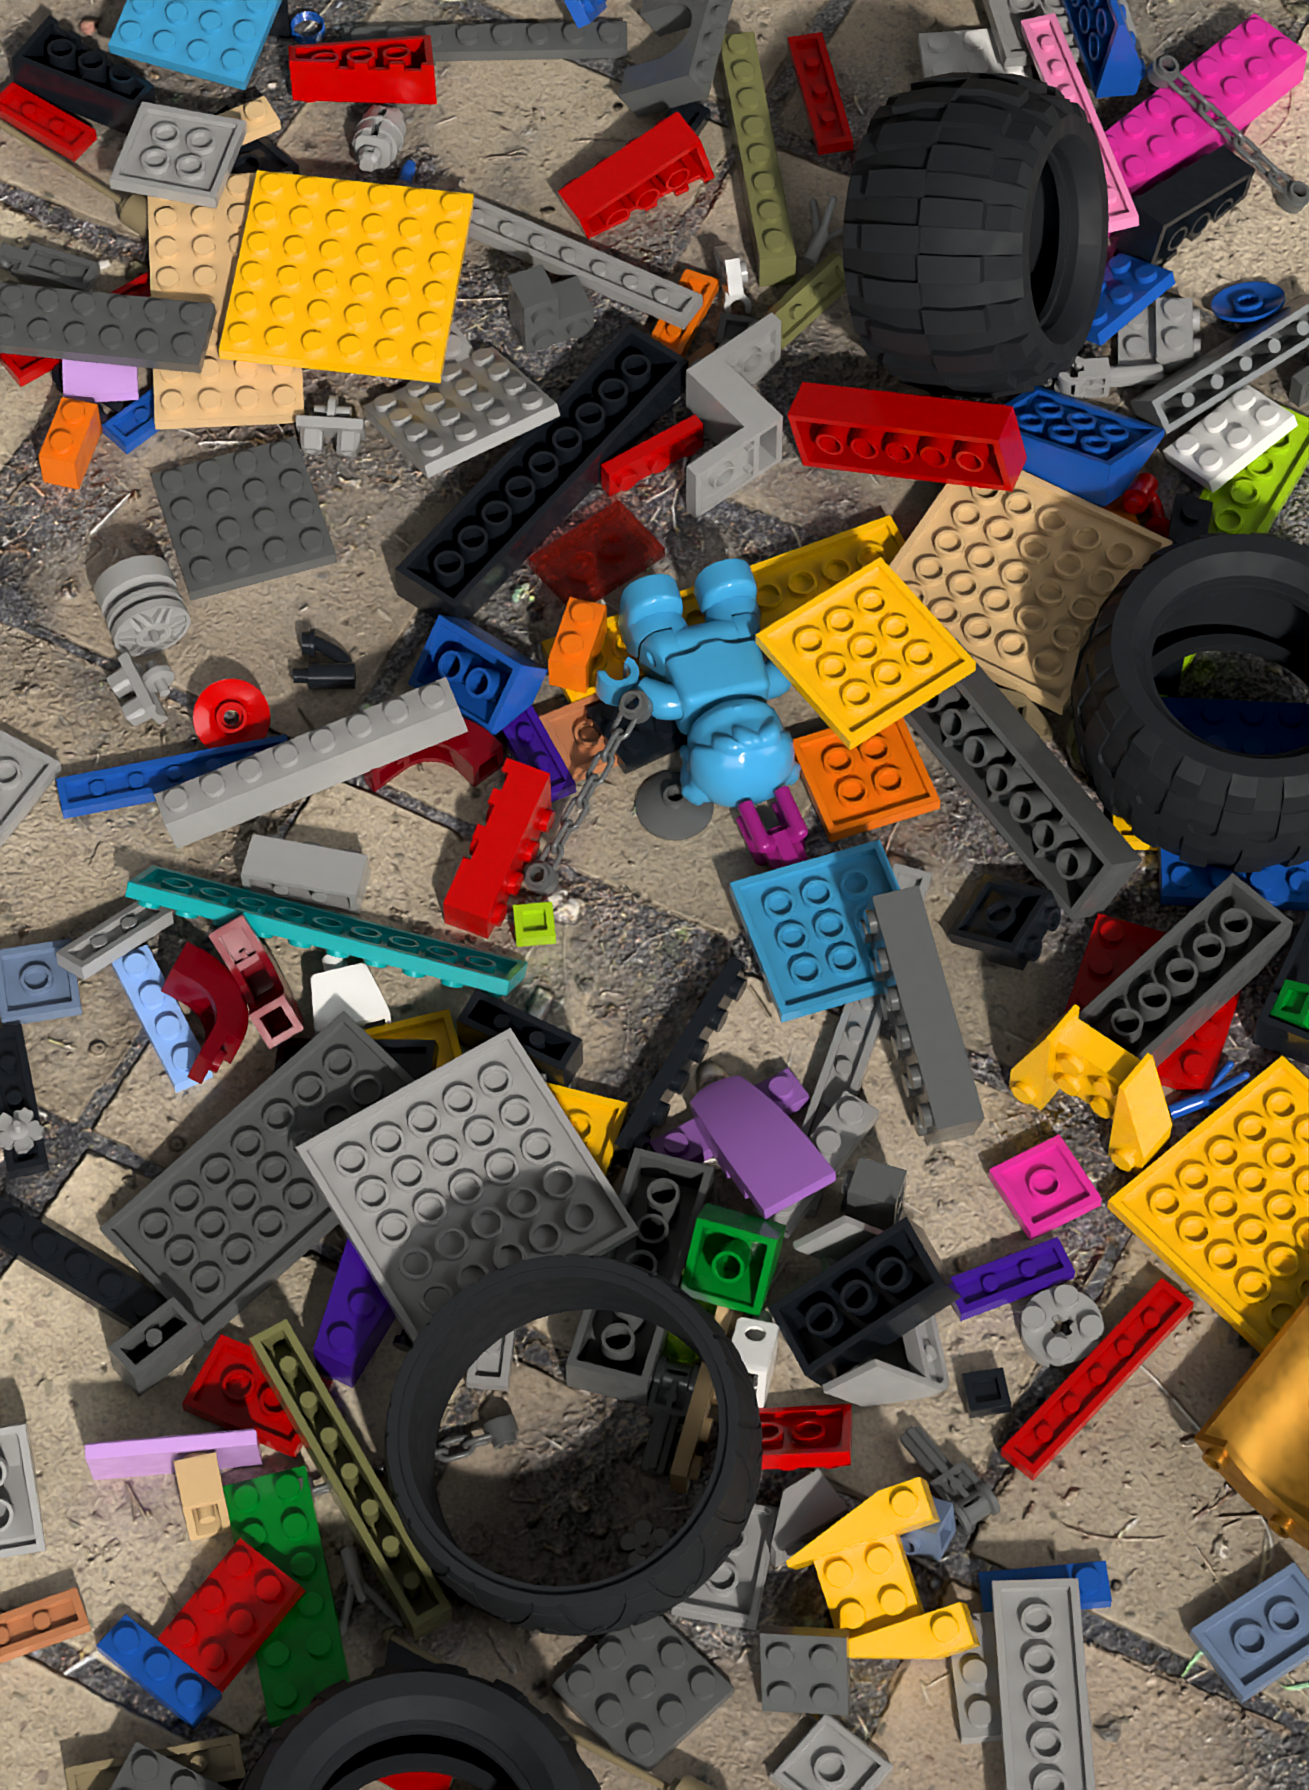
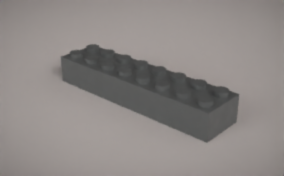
[904,638,1142,920]

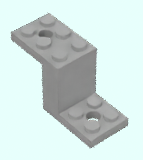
[686,312,783,519]

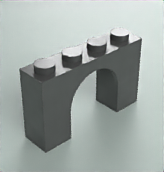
[619,0,733,117]

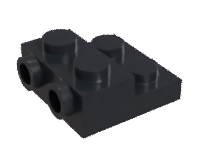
[947,874,1061,971]

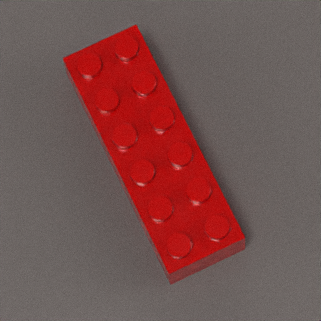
[787,382,1027,492]

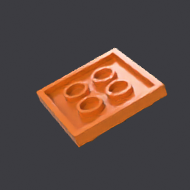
[793,717,940,842]

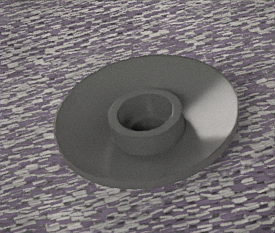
[636,772,714,841]

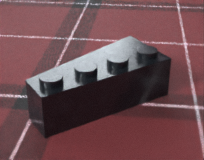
[12,15,155,135]

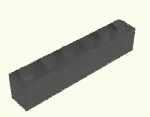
[1130,294,1309,434]

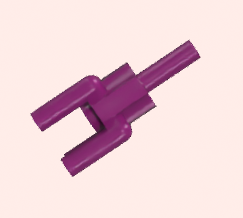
[735,786,809,870]

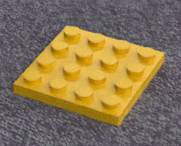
[755,557,976,750]

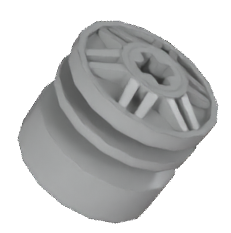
[94,555,191,656]

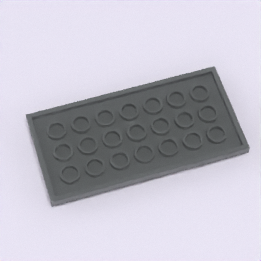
[99,1011,415,1343]

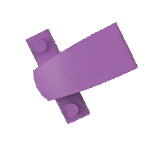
[649,1068,836,1219]

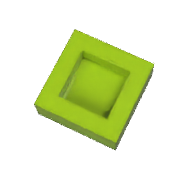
[513,901,556,947]

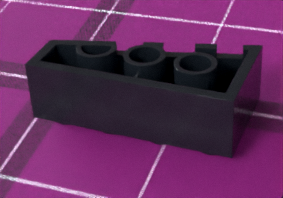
[1113,146,1255,264]

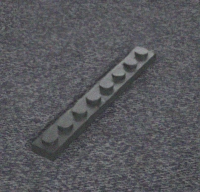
[344,21,628,62]

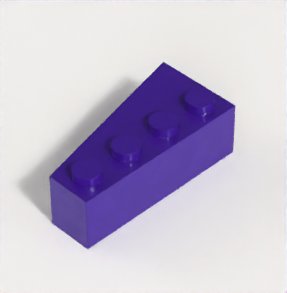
[313,1238,396,1388]

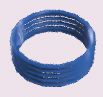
[290,11,325,45]

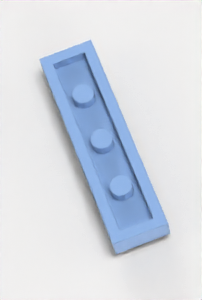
[111,944,213,1093]

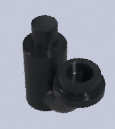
[293,629,356,689]

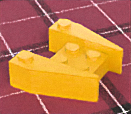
[1008,1004,1172,1176]
[786,1477,981,1660]

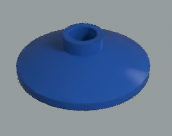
[1211,282,1285,325]

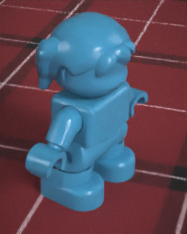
[595,558,801,808]

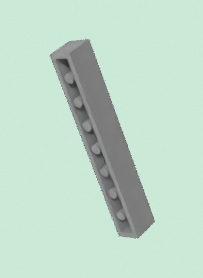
[154,677,468,849]

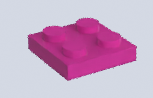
[988,1134,1102,1241]

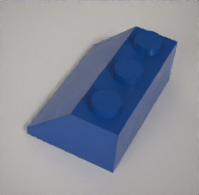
[408,614,548,736]

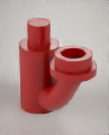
[1122,472,1170,538]

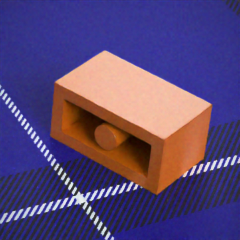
[38,397,102,490]
[548,597,607,693]

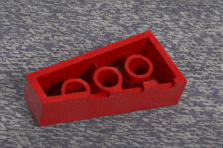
[288,35,437,105]
[557,111,715,239]
[443,758,556,939]

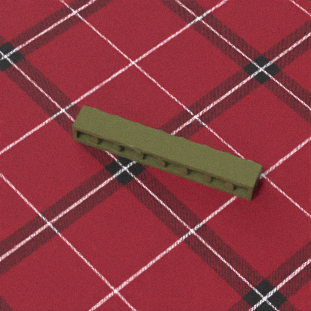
[718,31,796,287]
[249,1319,452,1641]

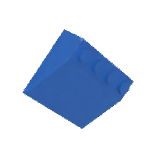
[1061,0,1146,98]
[1004,386,1165,507]

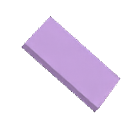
[85,1429,263,1480]

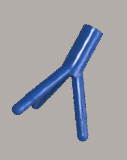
[1167,1060,1250,1120]

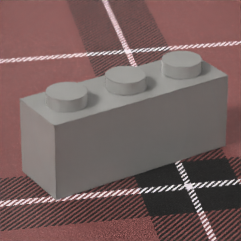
[241,834,370,915]

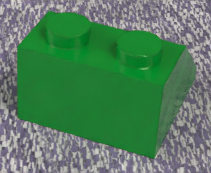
[680,1203,787,1317]

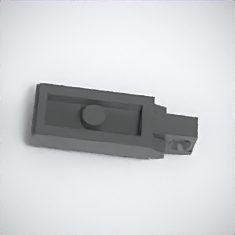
[0,242,100,291]

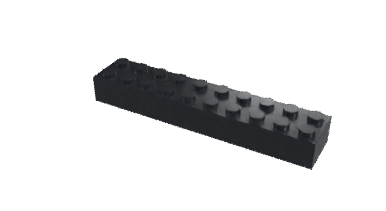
[395,324,689,621]

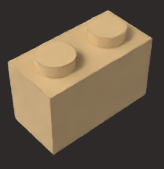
[174,1452,232,1541]

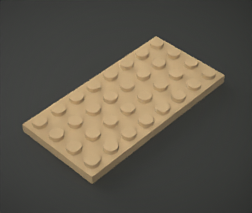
[147,171,305,430]

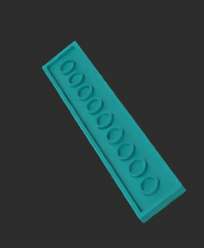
[125,865,528,998]

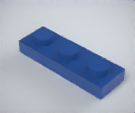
[977,1561,1112,1613]
[96,1614,223,1730]

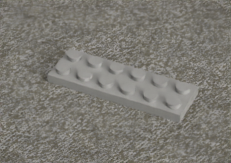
[991,1578,1095,1790]

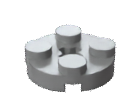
[1020,1284,1104,1369]

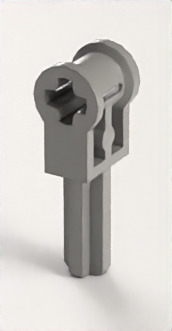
[1054,356,1164,401]

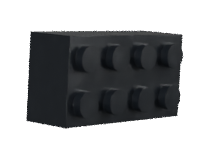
[768,1216,961,1387]

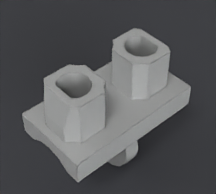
[296,395,367,457]
[106,651,175,727]

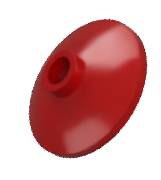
[193,679,271,749]

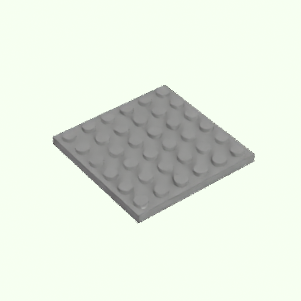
[295,1028,639,1343]

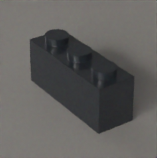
[456,989,583,1088]

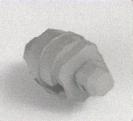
[352,103,406,172]

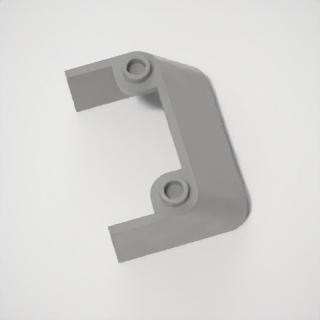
[793,1215,949,1407]

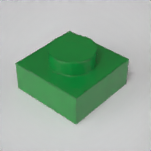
[1270,979,1309,1029]

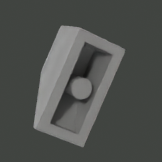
[771,1469,847,1568]

